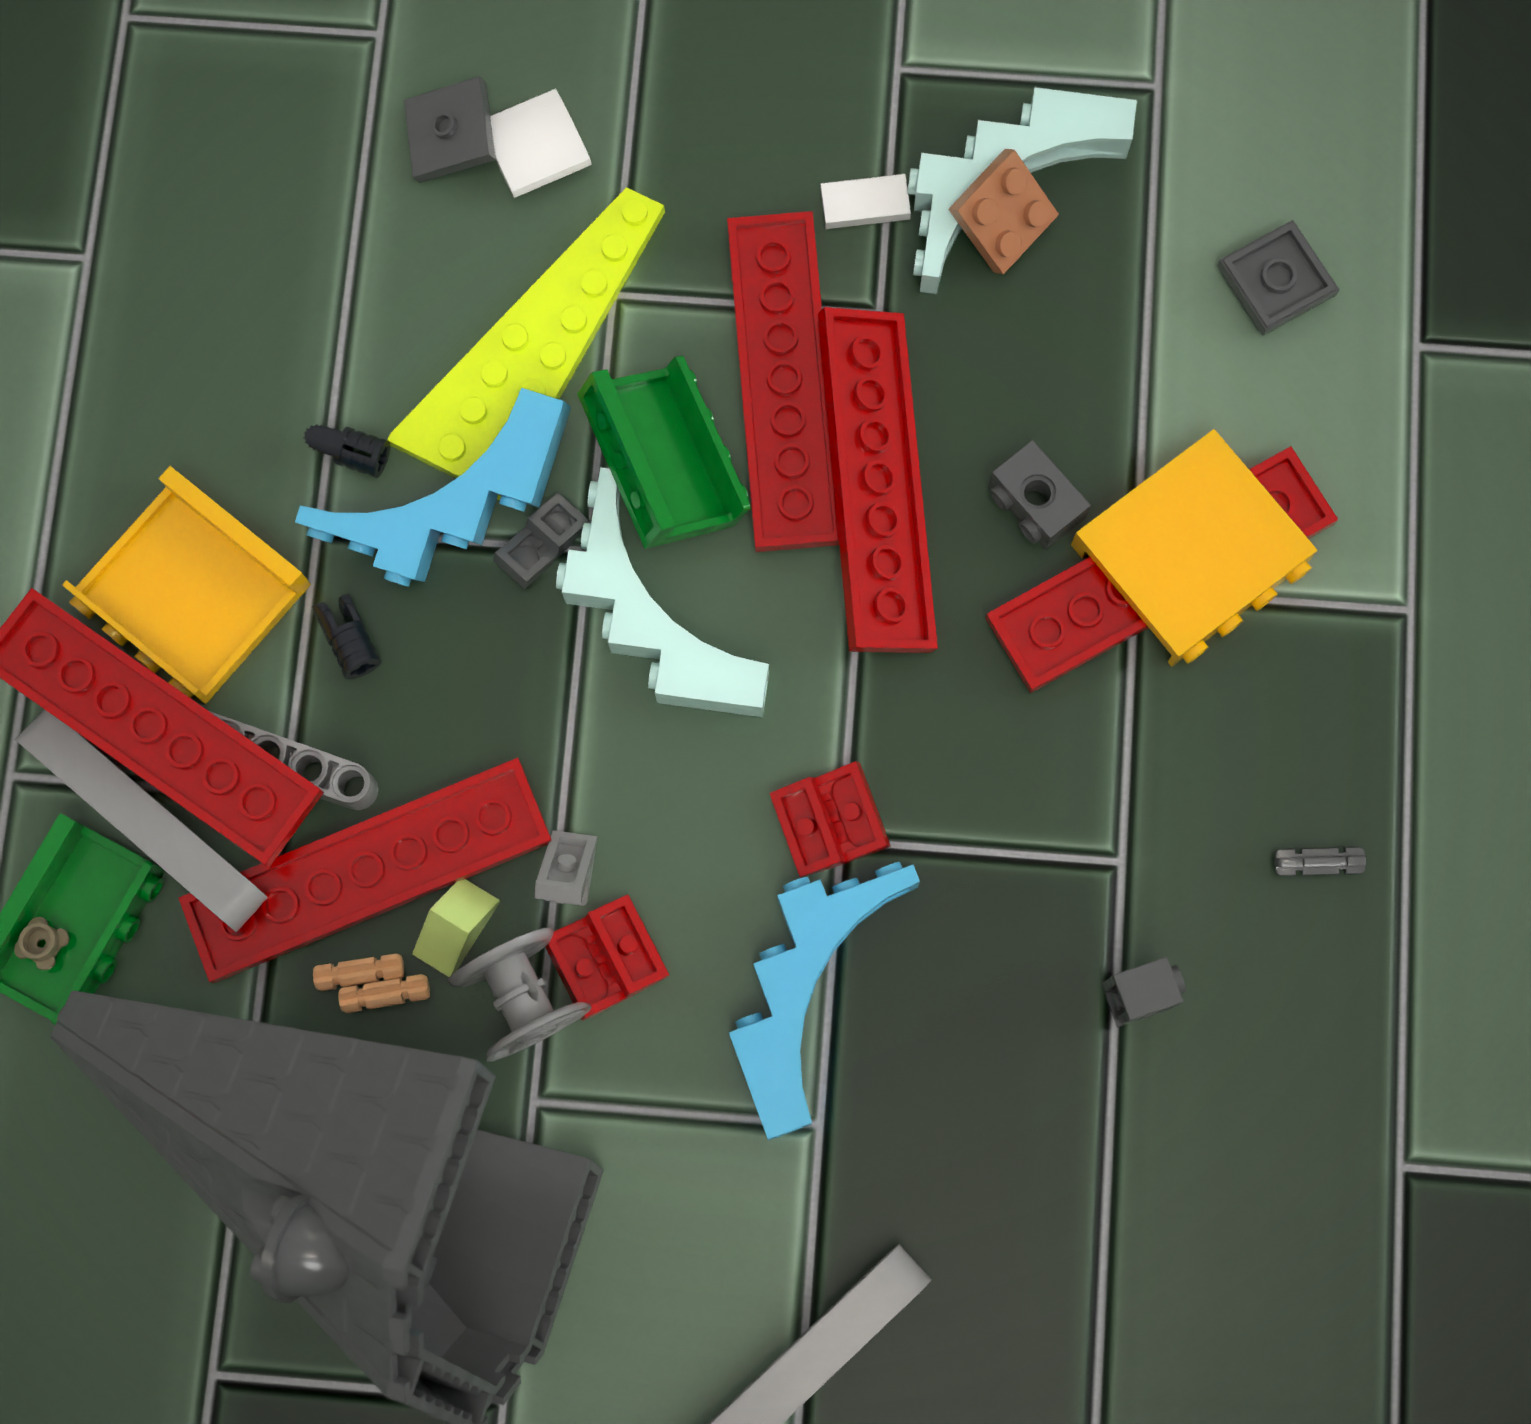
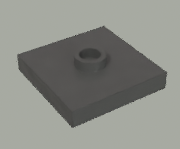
[404,76,496,183]
[1217,220,1339,336]

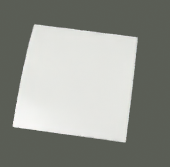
[490,89,592,198]

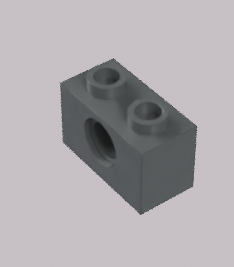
[989,440,1091,551]
[1101,957,1186,1027]

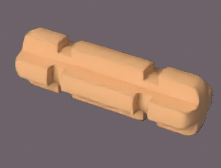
[313,954,404,991]
[338,974,430,1013]

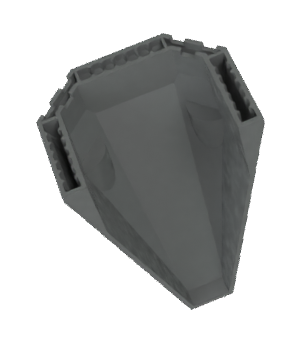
[51,990,604,1424]

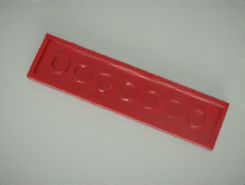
[727,211,839,552]
[818,307,938,653]
[985,446,1338,694]
[0,588,324,867]
[178,758,552,984]

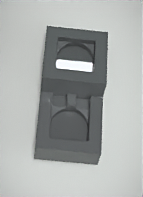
[493,493,589,589]

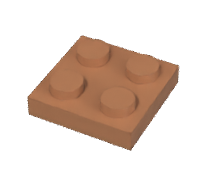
[948,149,1059,275]

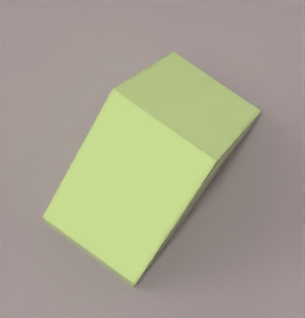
[412,879,501,977]

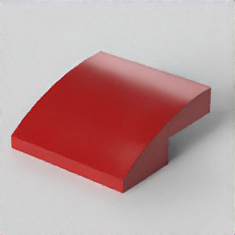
[769,761,891,878]
[545,894,669,1021]

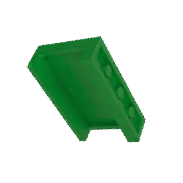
[577,355,750,549]
[0,813,165,1025]

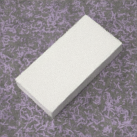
[820,174,911,229]

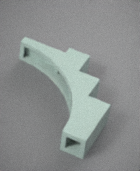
[907,87,1137,294]
[556,467,769,717]

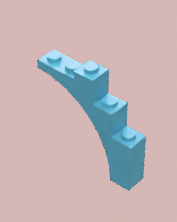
[295,388,571,587]
[729,862,920,1141]

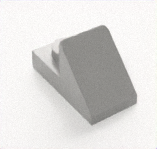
[535,830,597,906]

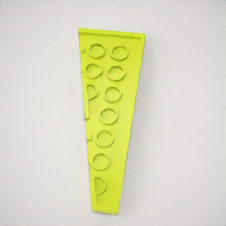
[387,187,665,500]

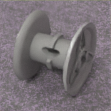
[448,928,592,1062]

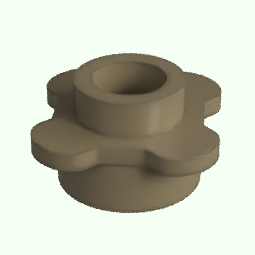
[14,917,70,971]

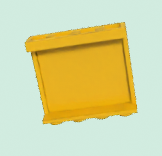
[1071,429,1318,667]
[62,466,311,704]

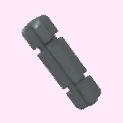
[1274,847,1366,876]

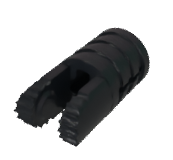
[303,424,390,478]
[312,594,381,679]

